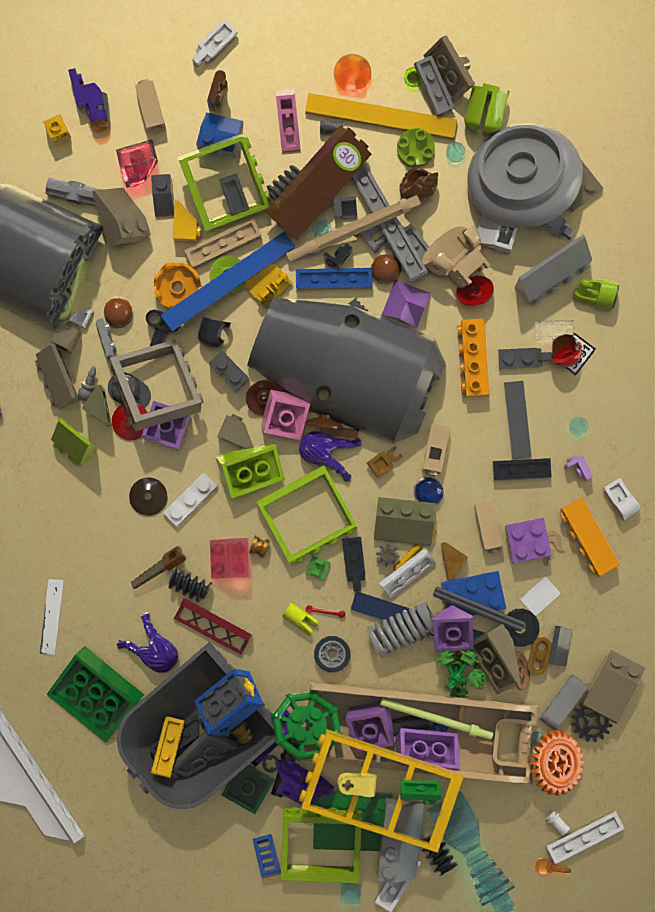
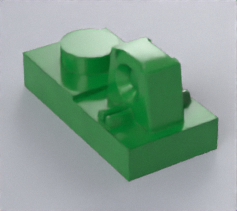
[400,780,441,805]

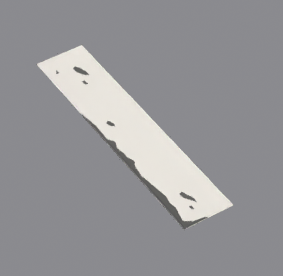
[40,579,64,655]

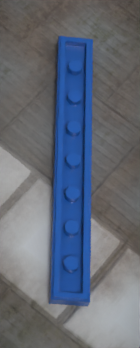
[160,231,295,332]

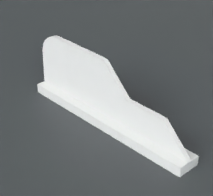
[0,708,85,843]

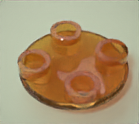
[334,54,371,92]

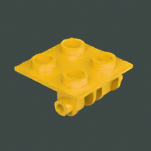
[244,262,293,308]

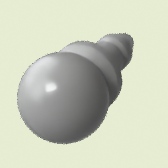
[78,366,96,401]

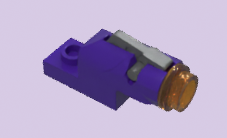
[68,68,109,132]

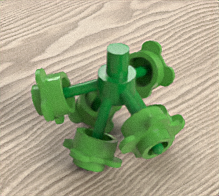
[435,650,486,698]

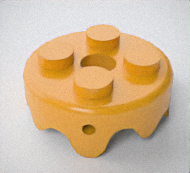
[154,262,201,309]

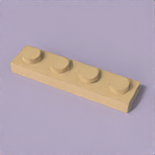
[185,218,262,268]

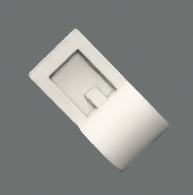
[603,478,641,521]

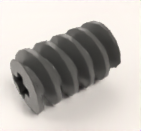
[267,165,301,201]

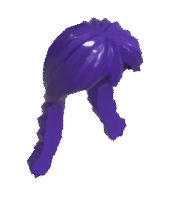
[299,431,362,482]
[116,612,178,673]

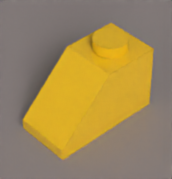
[173,201,201,243]

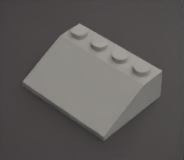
[515,234,592,305]

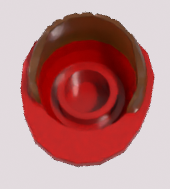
[551,334,582,367]

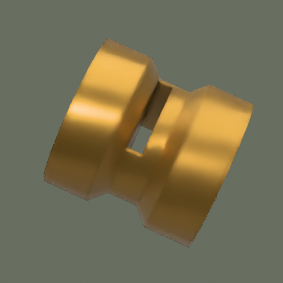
[230,720,255,744]

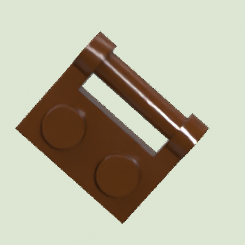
[207,70,228,112]

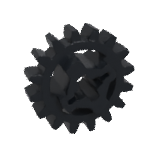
[570,703,613,742]

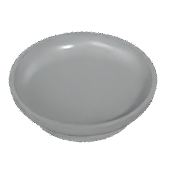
[467,124,583,228]

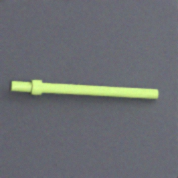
[380,698,493,740]

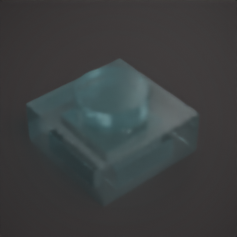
[341,884,361,905]

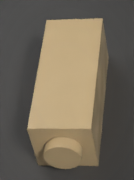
[135,79,166,132]
[422,423,450,476]
[474,501,504,553]

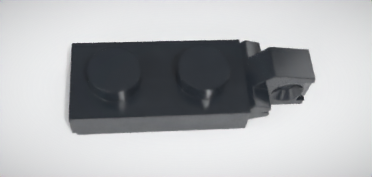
[342,537,365,591]

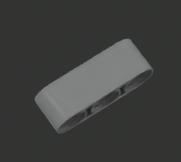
[540,674,588,731]

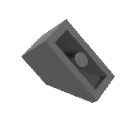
[151,174,174,217]

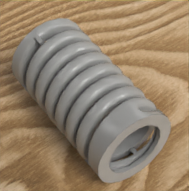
[367,601,434,658]

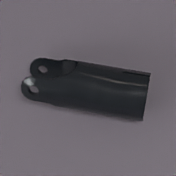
[392,715,430,737]

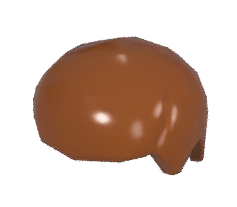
[371,254,402,283]
[104,297,133,328]

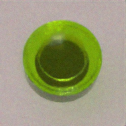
[404,67,421,87]

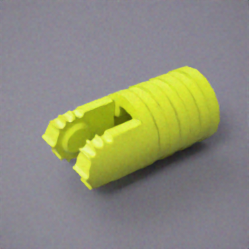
[282,602,320,636]

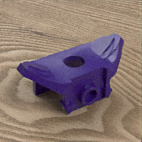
[276,759,335,805]

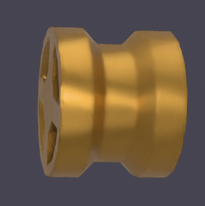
[249,535,270,558]

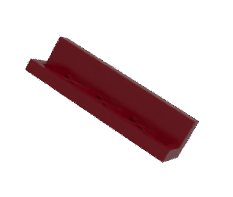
[174,598,252,655]

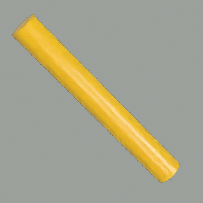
[393,527,437,571]

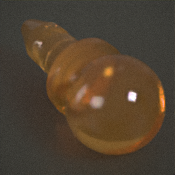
[534,858,571,874]

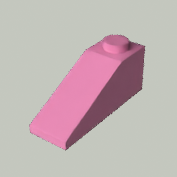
[275,89,301,151]

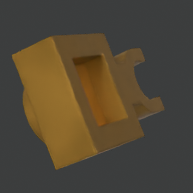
[367,446,402,478]

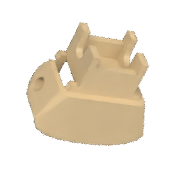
[421,225,491,288]

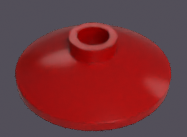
[456,276,494,306]
[112,403,148,440]

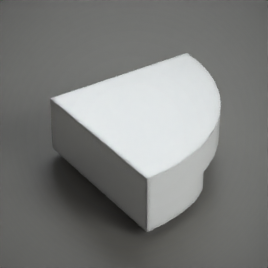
[68,309,93,329]

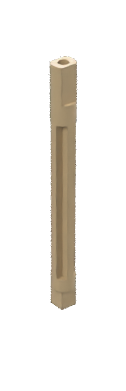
[286,195,421,262]

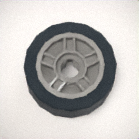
[314,636,350,672]

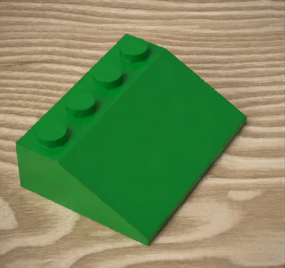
[47,646,144,743]
[313,791,393,851]

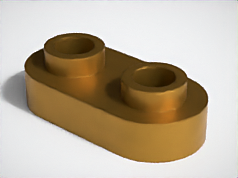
[527,637,552,675]

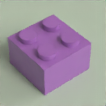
[141,401,191,451]
[505,518,552,564]

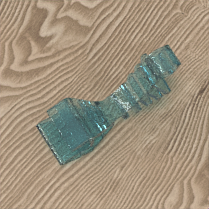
[427,791,516,912]

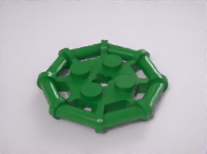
[271,690,343,761]

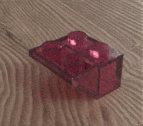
[210,538,250,579]

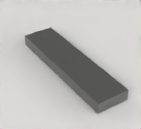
[504,381,532,459]

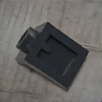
[323,243,353,268]

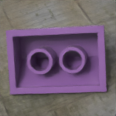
[395,728,459,770]

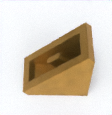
[441,542,468,581]

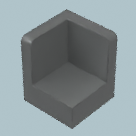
[333,196,357,220]

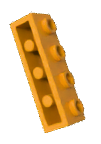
[457,318,490,398]
[559,498,620,577]

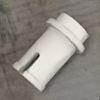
[546,811,570,836]

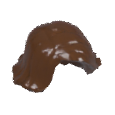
[399,166,439,200]

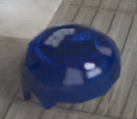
[413,477,444,504]

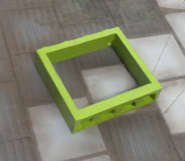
[178,133,271,231]
[257,466,357,565]
[281,806,362,884]

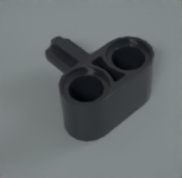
[146,309,182,346]

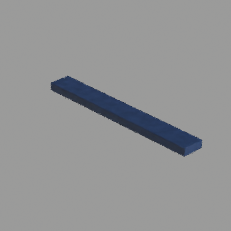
[351,591,484,640]

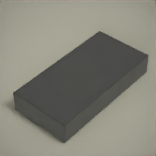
[219,173,249,216]
[549,625,573,667]

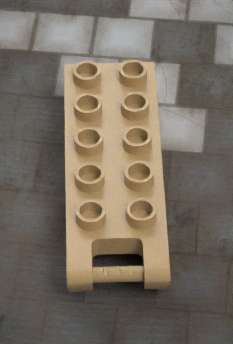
[302,682,539,784]

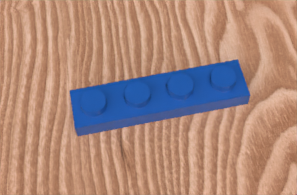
[296,268,372,289]

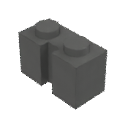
[208,350,250,393]

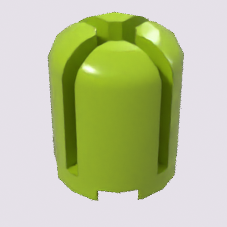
[464,82,510,134]

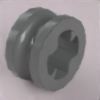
[262,755,279,773]

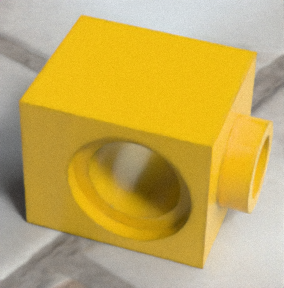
[43,114,70,144]

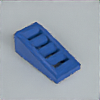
[253,834,281,878]

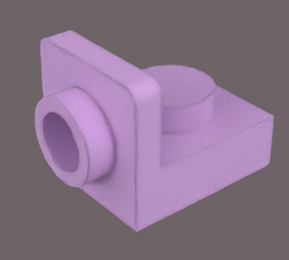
[564,455,593,481]

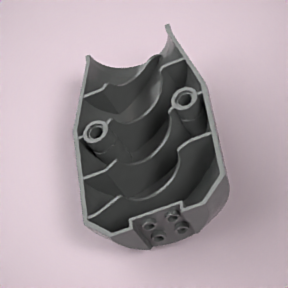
[247,296,446,444]

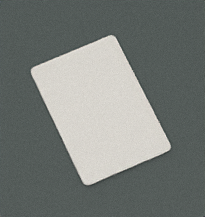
[520,577,560,616]

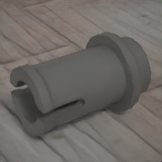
[320,119,343,134]

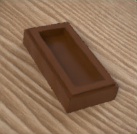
[320,427,359,439]

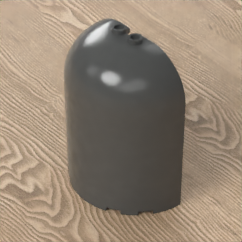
[0,183,103,329]
[117,642,286,809]

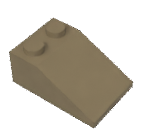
[92,188,151,246]
[470,624,521,695]
[582,650,645,724]

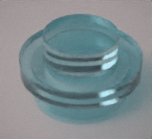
[313,219,331,237]
[569,417,588,436]

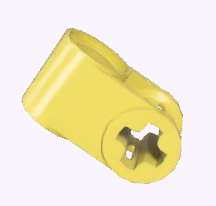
[337,773,377,797]

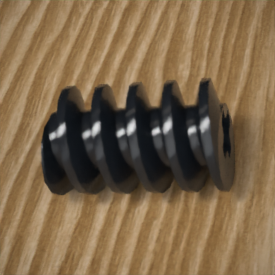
[168,566,212,603]
[422,834,458,876]

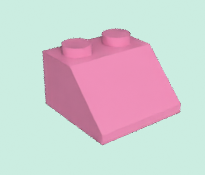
[261,390,310,440]

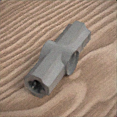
[45,178,102,205]

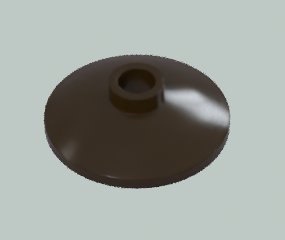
[129,477,168,516]

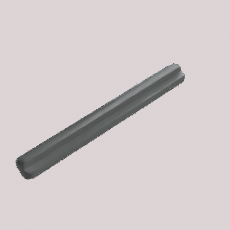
[433,587,525,632]

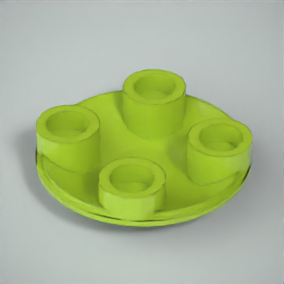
[397,128,435,166]

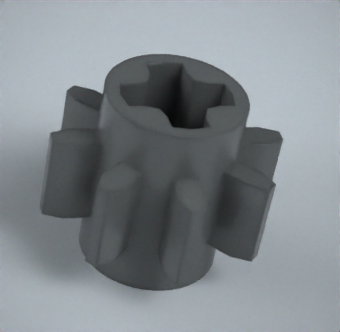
[376,543,400,567]

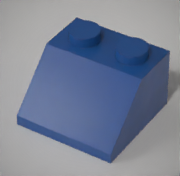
[196,112,243,158]

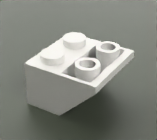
[477,215,518,254]

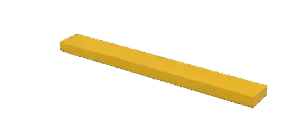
[305,93,457,139]

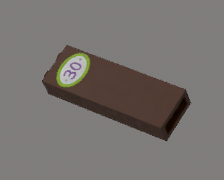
[265,126,372,240]

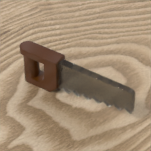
[131,546,186,589]

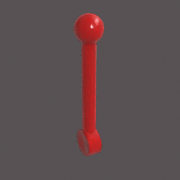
[306,605,346,618]

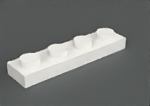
[546,811,624,864]

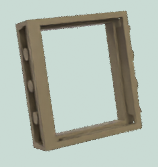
[110,339,204,431]

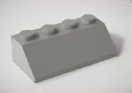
[376,798,424,883]

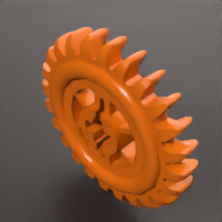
[529,731,584,796]

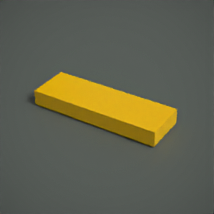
[151,716,185,778]

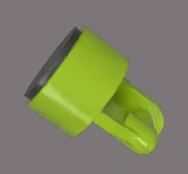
[574,279,619,310]

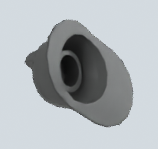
[108,372,151,408]

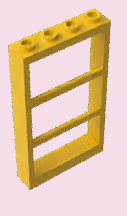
[299,729,463,853]

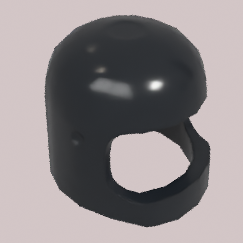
[198,317,231,348]

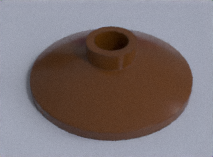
[246,380,283,415]
[305,414,343,429]

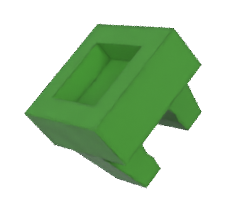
[306,555,330,580]

